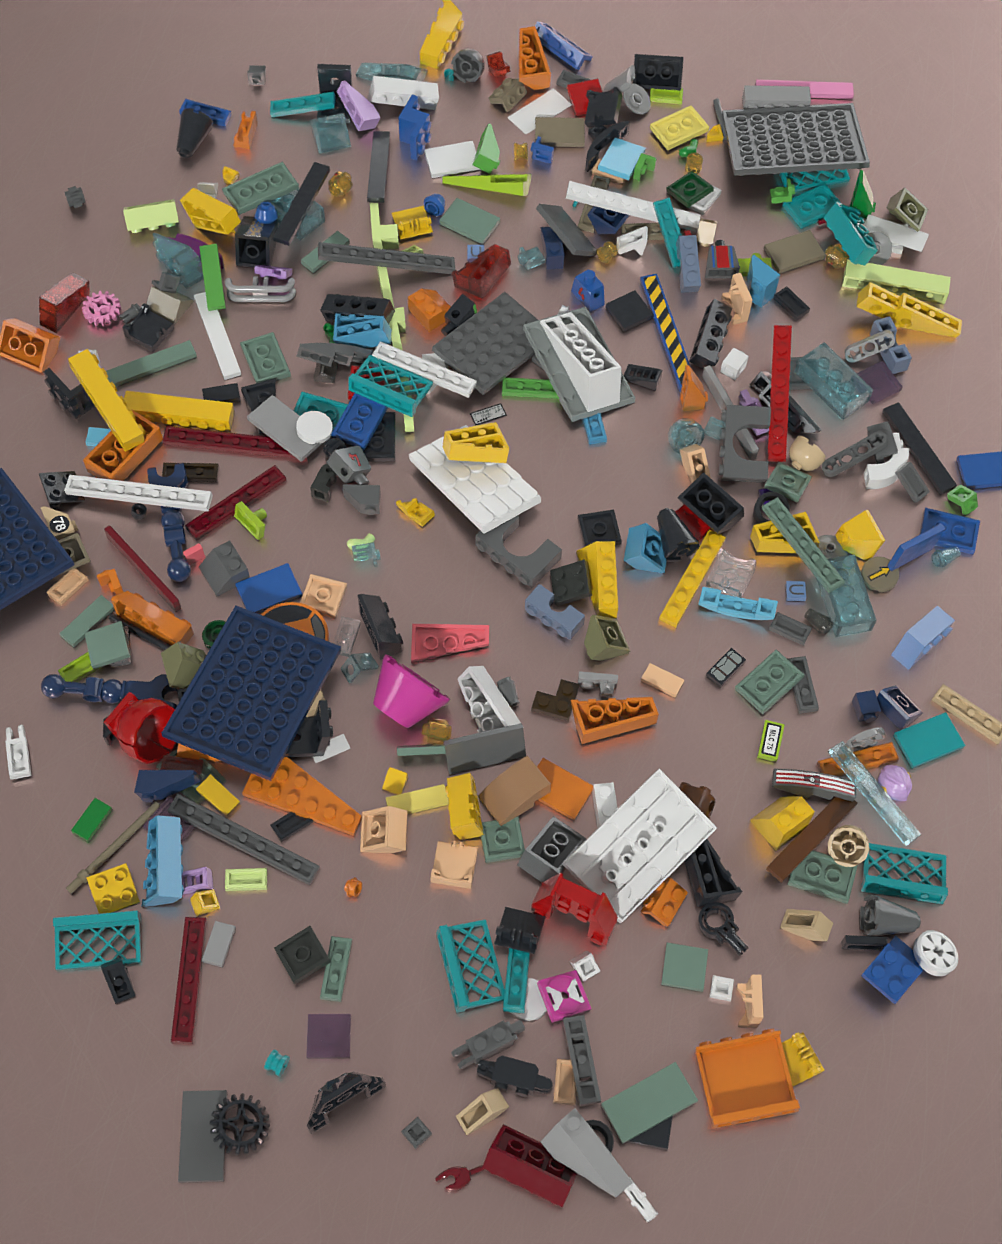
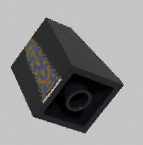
[235,216,278,268]

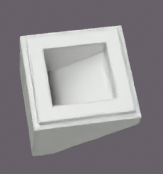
[570,951,600,982]

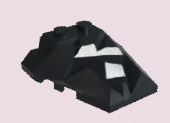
[307,1072,386,1134]

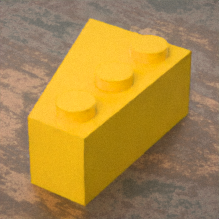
[180,188,241,235]
[442,422,509,463]
[750,512,820,553]
[445,773,484,841]

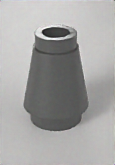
[497,677,520,707]

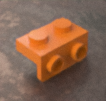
[641,878,688,926]

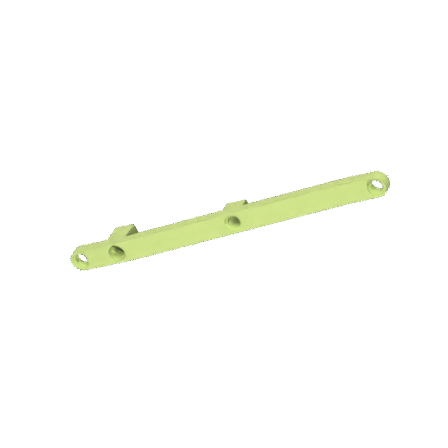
[370,202,414,432]

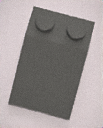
[517,816,587,882]

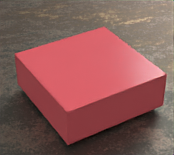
[183,543,205,565]

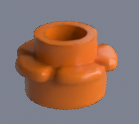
[344,877,362,897]

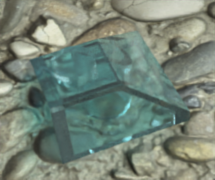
[309,113,351,154]

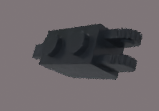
[477,1055,553,1097]

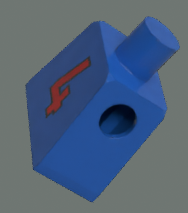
[571,270,605,313]

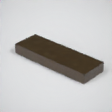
[162,462,219,482]

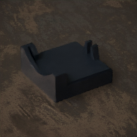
[584,87,623,127]
[122,303,174,352]

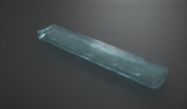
[828,741,921,846]

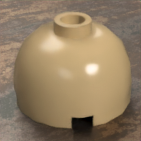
[789,436,826,471]
[828,825,869,867]

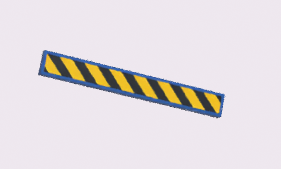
[640,274,691,392]

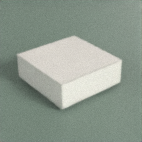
[709,975,734,1001]

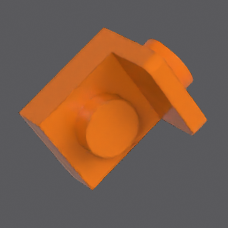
[96,569,124,595]

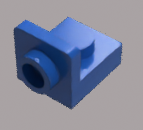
[531,136,554,164]

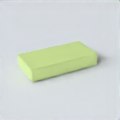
[225,868,267,891]

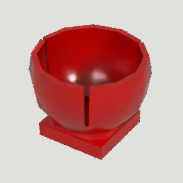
[104,692,176,764]

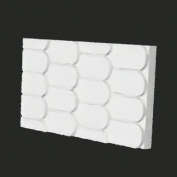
[409,425,541,534]
[562,769,717,923]

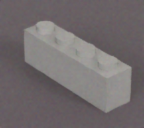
[742,85,811,109]

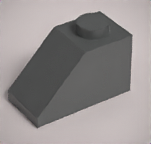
[343,484,381,515]

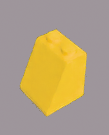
[750,796,815,851]

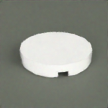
[296,411,333,444]
[511,978,549,1021]

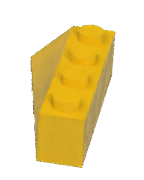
[420,0,464,69]
[576,541,618,619]

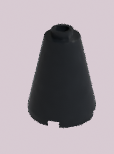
[176,108,214,158]
[657,508,700,562]

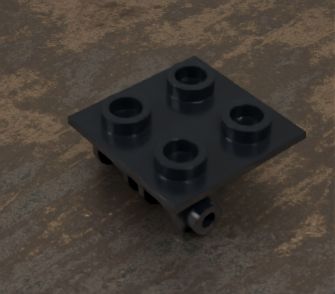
[39,471,85,510]
[494,907,546,954]

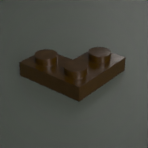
[531,679,580,721]

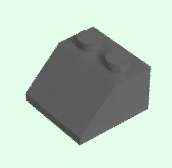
[199,540,250,597]

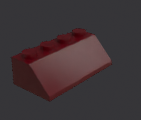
[482,1124,578,1208]

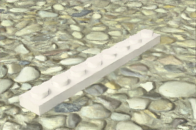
[565,181,701,232]
[64,475,213,511]

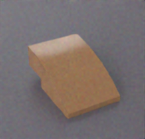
[478,755,551,826]

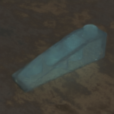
[356,63,428,82]

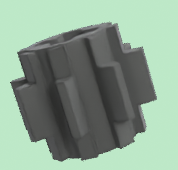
[65,186,86,208]

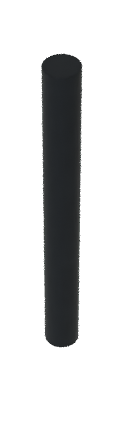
[109,613,172,650]

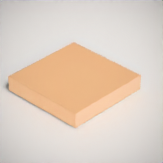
[300,574,347,619]

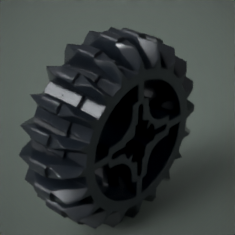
[209,1093,270,1155]

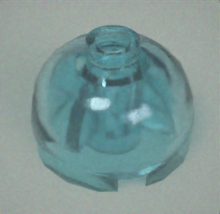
[668,418,705,455]

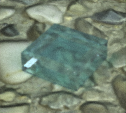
[703,417,724,440]

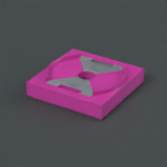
[537,970,591,1022]

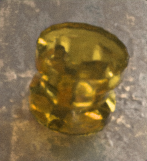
[513,142,528,160]
[685,153,703,174]
[596,241,618,263]

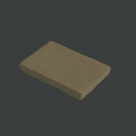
[535,117,585,147]
[764,230,825,274]

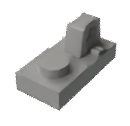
[578,671,618,697]

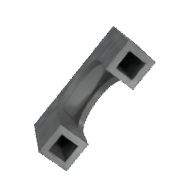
[718,405,771,483]
[476,515,562,588]

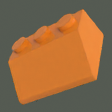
[0,318,61,373]

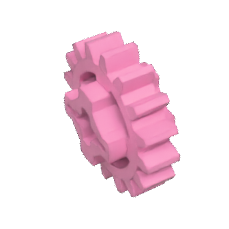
[82,291,122,326]

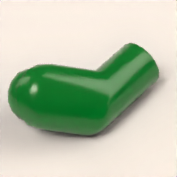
[679,139,698,158]
[323,323,334,343]

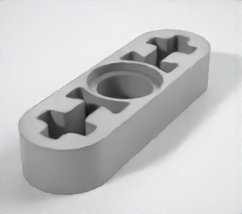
[845,330,895,363]

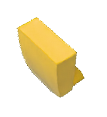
[396,498,435,527]

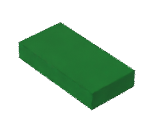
[71,798,113,842]

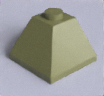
[886,188,928,232]
[584,615,631,661]

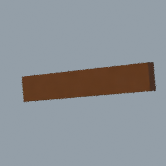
[766,797,858,883]

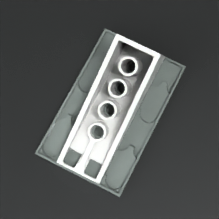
[523,307,635,422]

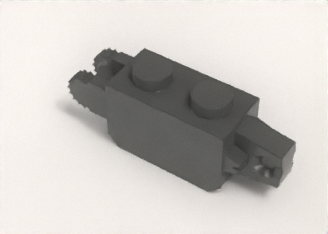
[451,1020,525,1069]

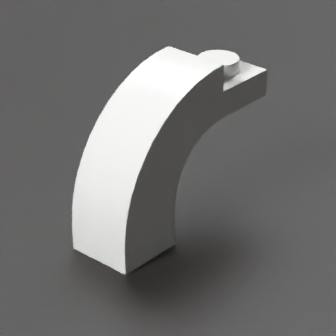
[864,433,909,489]

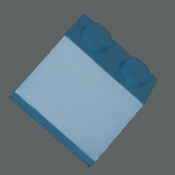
[747,255,780,308]
[624,523,667,573]

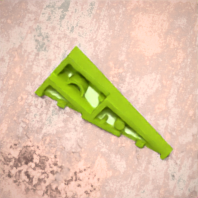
[442,174,531,196]

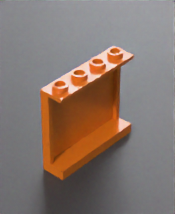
[695,1029,800,1129]

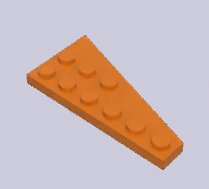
[242,757,362,836]

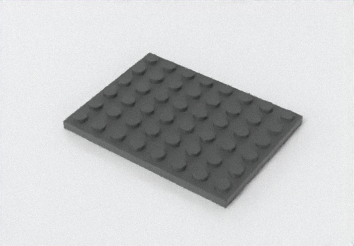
[722,103,870,176]

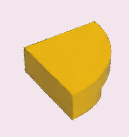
[706,124,724,142]
[222,166,240,186]

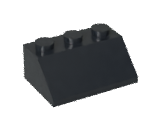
[633,54,684,91]
[678,473,744,534]
[357,594,403,660]

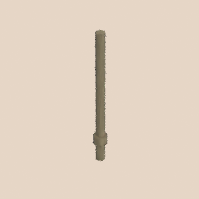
[66,801,161,894]

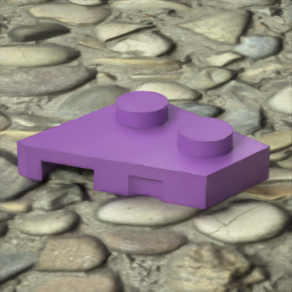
[255,265,293,280]

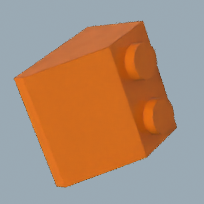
[407,288,451,332]

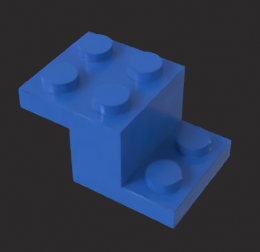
[398,94,432,160]
[861,936,924,1004]

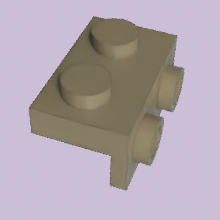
[488,78,527,112]

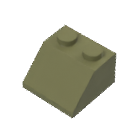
[161,642,206,689]

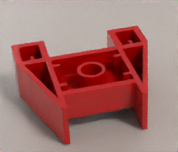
[531,873,618,945]

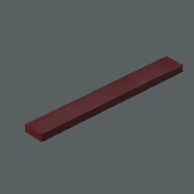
[162,426,308,460]

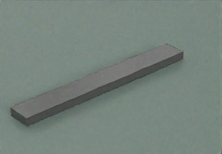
[318,242,456,275]
[167,794,320,885]

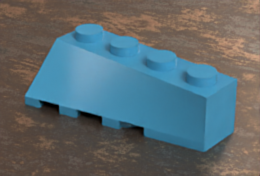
[141,815,184,907]

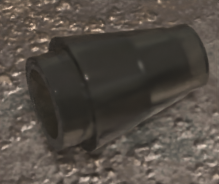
[804,608,834,634]

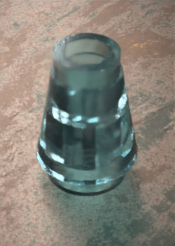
[931,546,961,567]

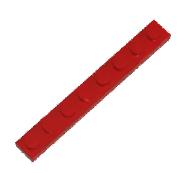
[768,325,792,462]

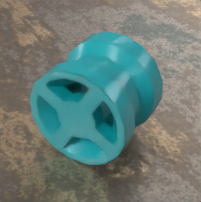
[264,1049,290,1077]

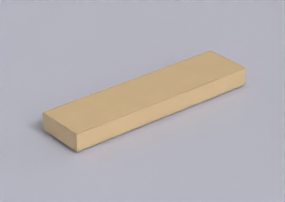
[932,684,1002,745]

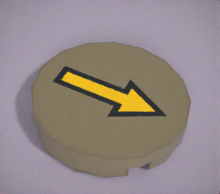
[861,557,899,592]

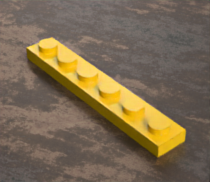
[659,529,726,628]

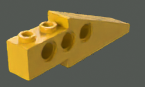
[856,282,962,338]

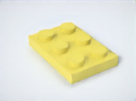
[650,105,709,150]

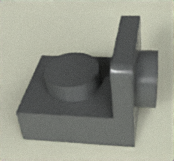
[247,65,266,85]

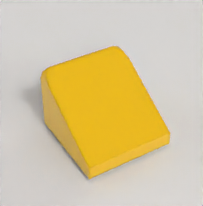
[382,767,408,795]
[190,889,220,917]

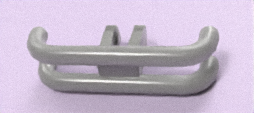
[225,276,296,302]

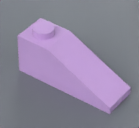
[337,81,380,131]

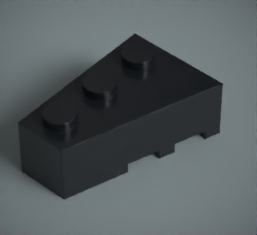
[684,839,742,907]

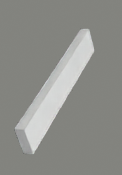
[194,292,241,380]
[372,342,477,398]

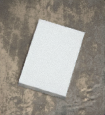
[424,141,480,178]

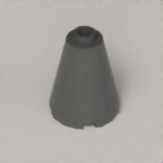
[859,894,921,936]

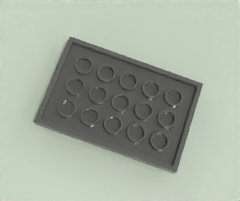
[432,292,538,395]

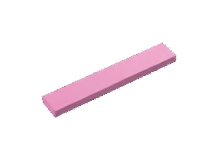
[755,80,854,99]

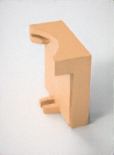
[721,273,753,325]
[431,841,478,889]
[736,975,764,1028]

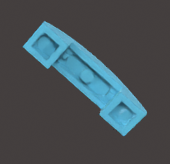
[699,587,778,620]

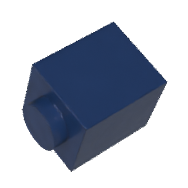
[852,690,881,723]

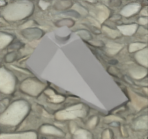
[541,1108,633,1198]

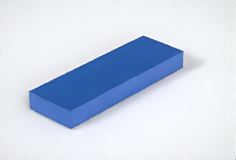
[179,99,232,127]

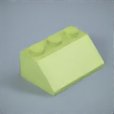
[123,199,179,233]

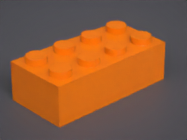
[83,409,163,481]

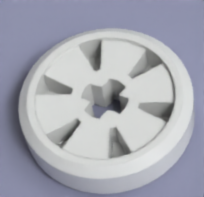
[913,930,958,976]

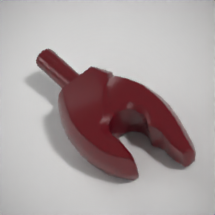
[435,1165,484,1191]

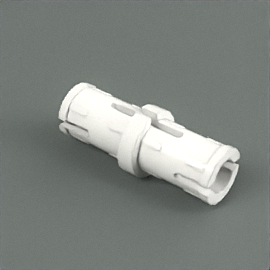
[624,1177,658,1223]

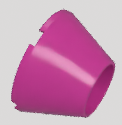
[373,654,450,728]

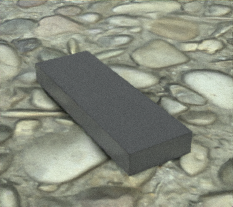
[787,656,819,714]

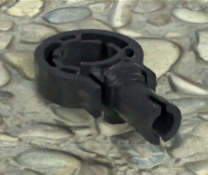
[698,902,749,956]

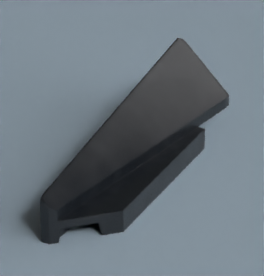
[750,371,821,433]

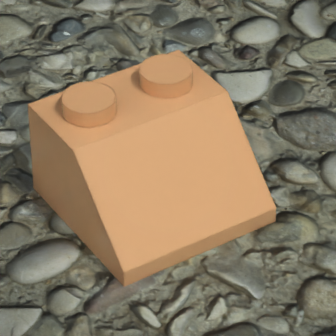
[360,806,407,853]

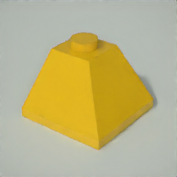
[835,510,885,561]

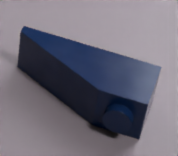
[540,227,564,270]
[134,770,202,802]

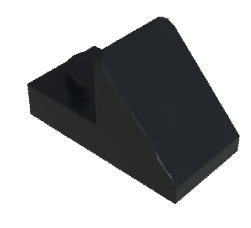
[101,957,136,1004]

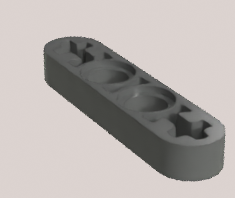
[822,431,888,477]

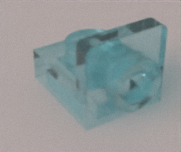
[518,246,545,270]
[352,542,381,567]

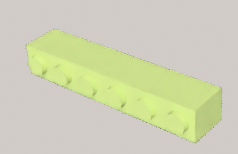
[842,259,951,304]

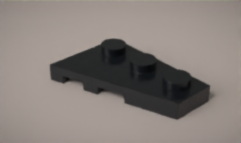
[241,379,276,434]

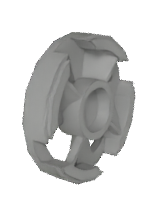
[846,727,886,752]

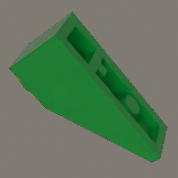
[850,170,876,219]

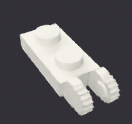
[5,725,31,780]

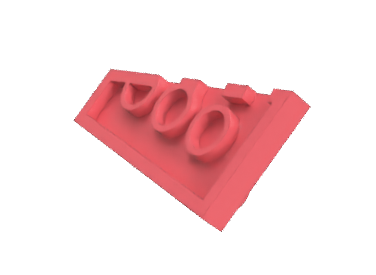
[411,624,489,663]

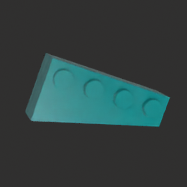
[824,202,878,266]

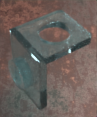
[341,653,379,683]

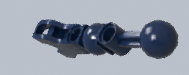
[147,463,191,582]
[41,674,177,709]

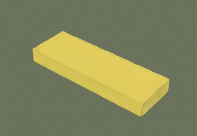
[386,784,449,814]

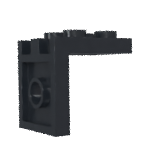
[317,64,353,123]
[43,368,95,419]
[284,700,333,757]

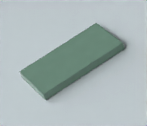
[222,162,299,215]
[601,1062,698,1144]

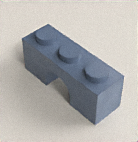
[676,235,701,293]
[870,317,912,375]
[525,584,585,640]

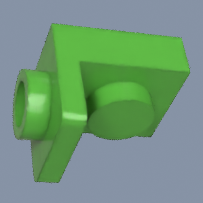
[633,153,657,180]
[770,179,795,204]
[947,484,978,516]

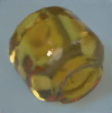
[328,171,353,197]
[825,243,849,269]
[422,718,452,744]

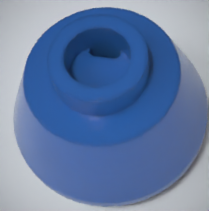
[423,193,446,216]
[254,202,278,224]

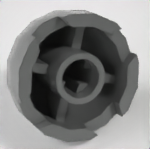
[451,48,485,83]

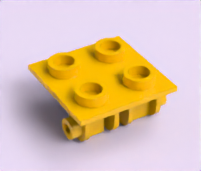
[391,206,433,240]
[86,863,140,914]
[782,1032,825,1087]

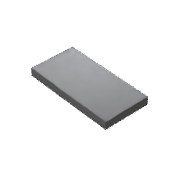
[247,395,322,462]

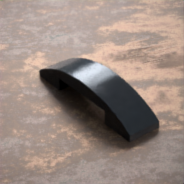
[585,121,630,172]

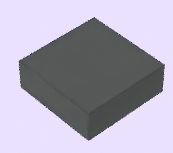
[401,1117,432,1149]

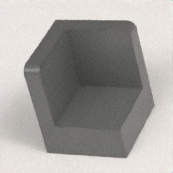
[152,269,181,294]

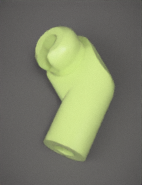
[347,533,376,551]

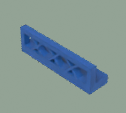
[535,21,593,70]

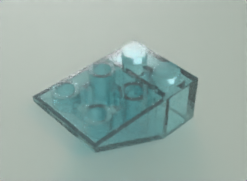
[152,233,204,289]

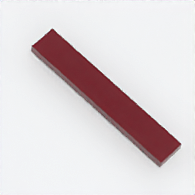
[185,465,287,541]
[104,525,181,612]
[171,917,207,1044]

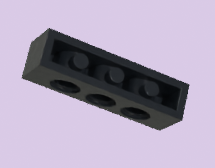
[320,294,395,324]
[689,299,732,369]

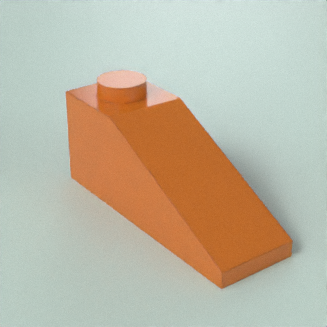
[680,365,708,411]

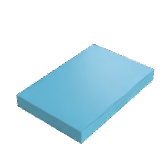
[598,138,646,180]

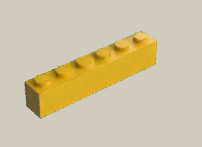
[68,349,145,452]
[124,391,235,431]

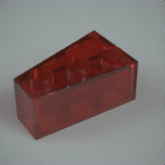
[451,244,511,299]
[39,272,90,334]

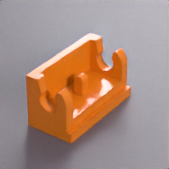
[233,111,258,149]

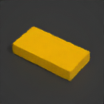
[196,774,240,817]

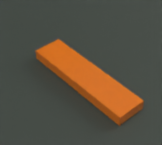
[817,742,899,777]

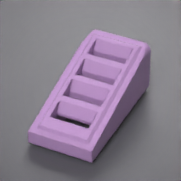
[181,867,214,894]

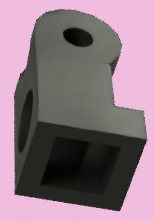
[310,464,337,502]

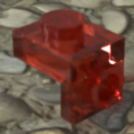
[486,51,511,77]

